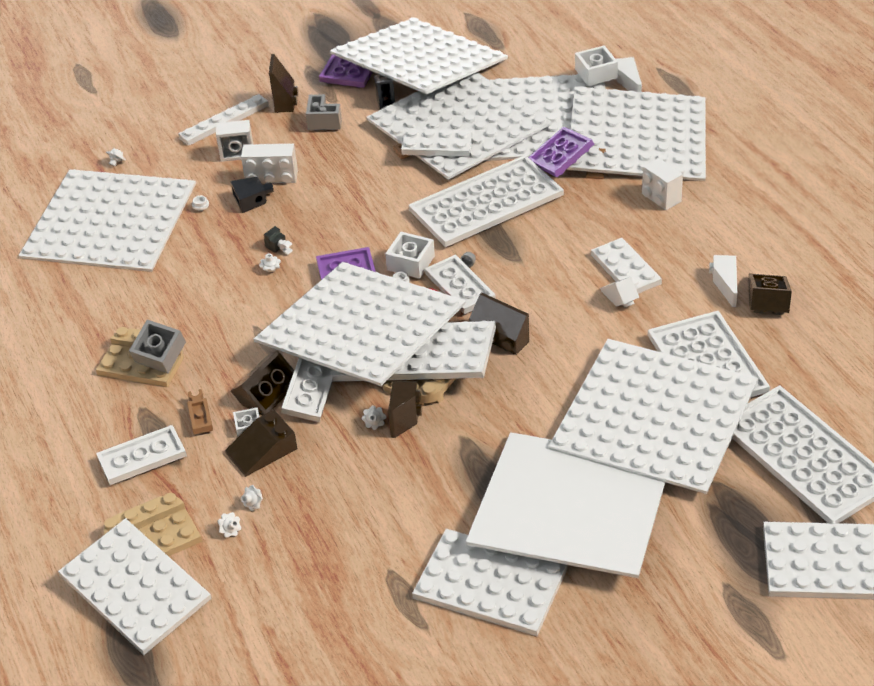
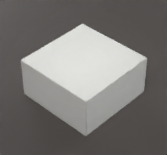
[233,408,259,437]

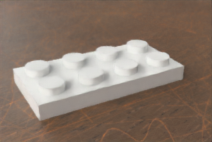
[401,129,473,157]
[591,238,662,294]
[425,255,496,314]
[281,358,333,422]
[96,425,187,485]

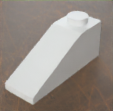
[616,57,642,92]
[709,255,737,307]

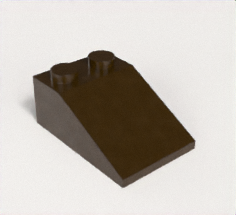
[269,54,298,113]
[748,273,792,315]
[225,410,298,477]

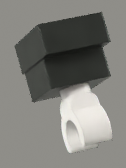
[264,226,293,255]

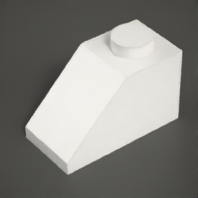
[600,277,639,308]

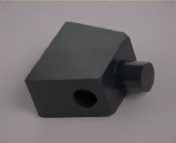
[374,75,395,110]
[230,177,274,213]

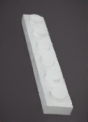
[178,94,269,146]

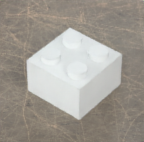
[575,45,618,86]
[216,120,253,162]
[642,158,683,210]
[385,232,435,278]

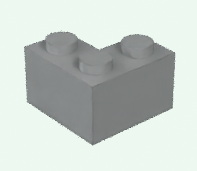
[306,94,342,131]

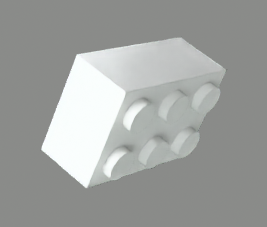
[241,143,298,184]

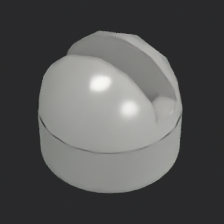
[460,252,476,268]

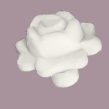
[106,148,126,166]
[259,253,281,272]
[362,405,386,430]
[241,485,263,511]
[217,512,241,538]

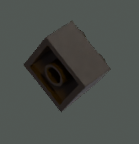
[388,381,422,438]

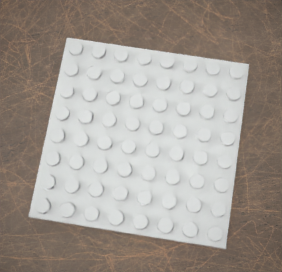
[330,18,508,94]
[366,72,552,180]
[485,74,605,161]
[567,87,706,181]
[19,169,196,272]
[254,262,466,386]
[549,339,758,494]
[466,432,665,578]

